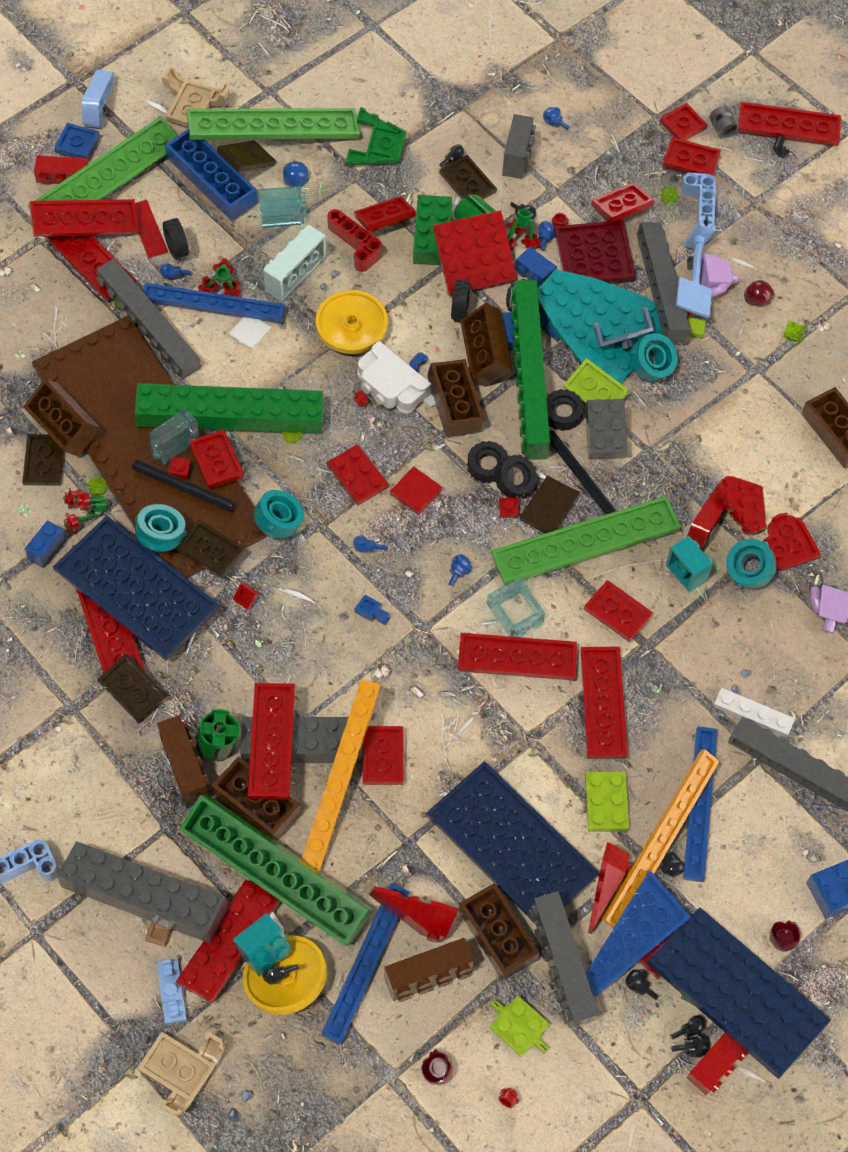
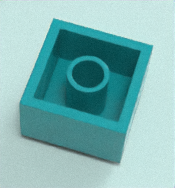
[666,536,713,593]
[233,913,292,977]

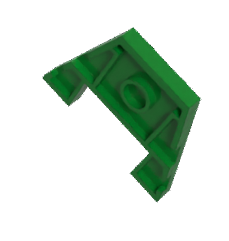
[345,107,406,166]

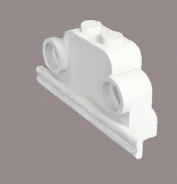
[357,341,436,415]

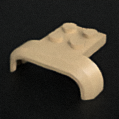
[162,67,230,127]
[137,1031,224,1116]

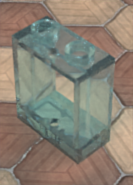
[150,408,199,465]
[486,578,545,637]

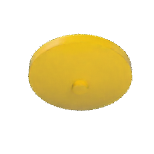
[316,290,388,354]
[243,935,327,1015]

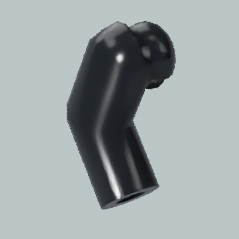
[773,135,789,158]

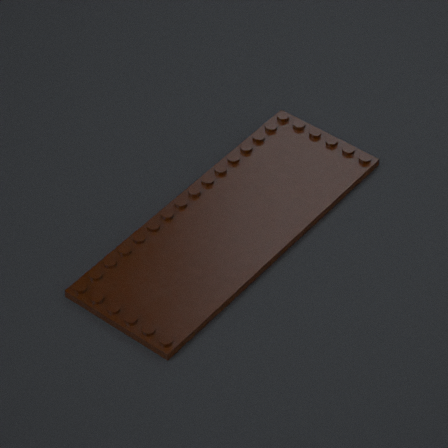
[32,316,268,579]

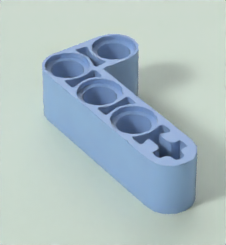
[82,70,115,128]
[681,173,716,227]
[0,840,59,885]

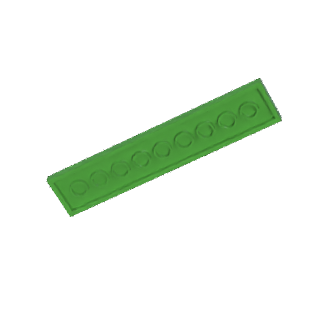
[186,108,360,140]
[28,116,178,209]
[491,496,681,586]

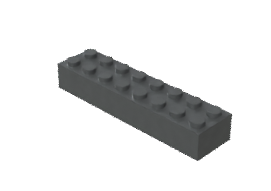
[57,841,228,943]

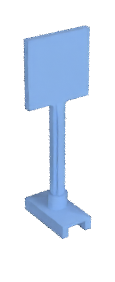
[676,220,716,318]

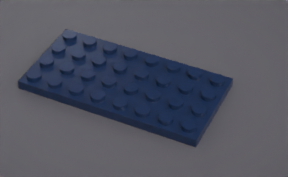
[53,515,220,661]
[426,761,600,925]
[647,907,831,1080]

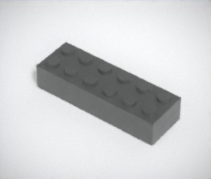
[240,717,362,763]
[528,891,599,1028]

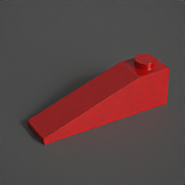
[588,842,632,934]
[369,886,458,943]

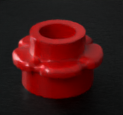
[551,213,568,228]
[353,390,369,407]
[498,1088,519,1108]

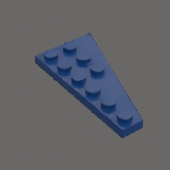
[586,870,691,998]

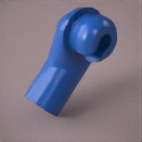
[409,352,428,372]

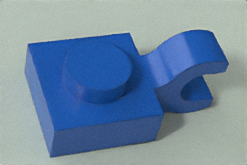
[354,595,390,625]

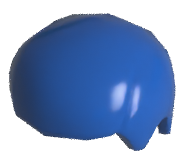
[283,161,309,188]

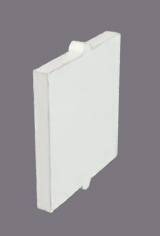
[229,317,271,350]

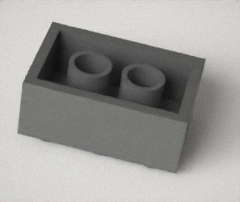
[502,114,536,179]
[585,399,628,459]

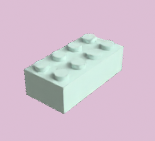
[263,225,326,302]

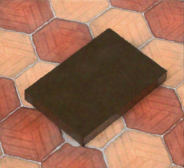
[216,140,276,172]
[439,155,497,199]
[22,434,64,486]
[519,475,580,534]
[176,520,245,579]
[97,653,167,723]

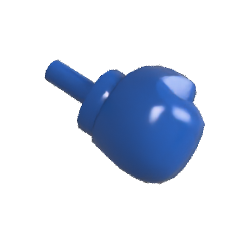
[543,107,570,130]
[538,221,555,251]
[159,263,191,278]
[353,535,386,552]
[448,554,472,586]

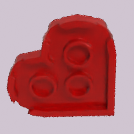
[716,476,766,534]
[763,513,821,571]

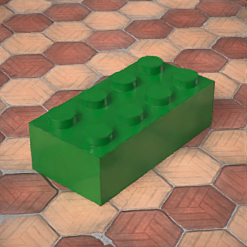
[413,195,452,266]

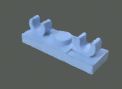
[156,958,187,1025]

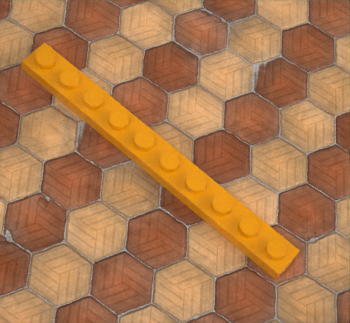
[302,679,381,872]
[601,750,719,928]

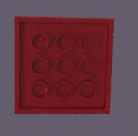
[555,220,636,283]

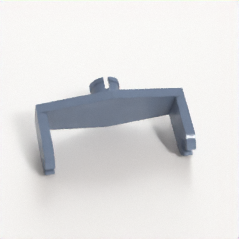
[592,307,654,349]

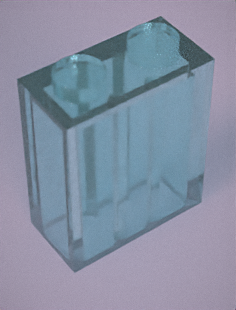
[259,186,307,228]

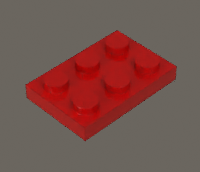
[662,137,721,176]
[591,182,654,223]
[354,196,416,231]
[189,430,244,489]
[327,444,389,506]
[583,580,653,643]
[363,726,403,785]

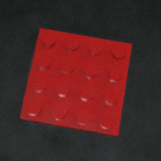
[432,210,517,296]

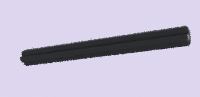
[549,430,615,515]
[132,460,235,511]

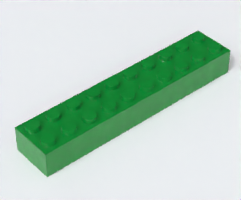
[510,280,550,460]
[135,383,323,434]
[179,795,374,946]

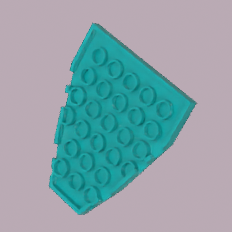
[537,269,662,384]

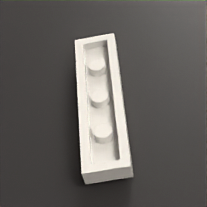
[713,688,795,738]

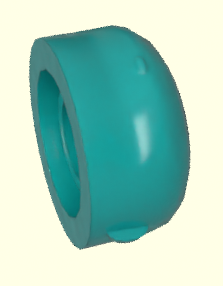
[630,333,678,382]
[254,490,304,539]
[135,504,186,552]
[726,539,777,589]

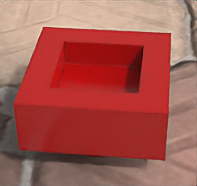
[168,457,191,479]
[499,498,519,518]
[233,582,259,610]

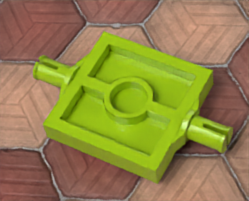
[489,995,550,1057]

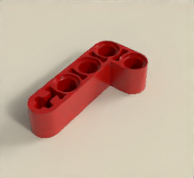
[327,209,382,272]
[687,487,727,551]

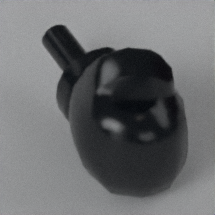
[439,144,464,168]
[510,202,537,220]
[660,852,685,877]
[262,964,299,985]
[625,969,658,1000]
[670,1015,705,1040]
[671,1034,709,1058]

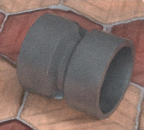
[709,106,739,139]

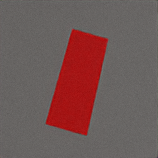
[135,199,168,258]

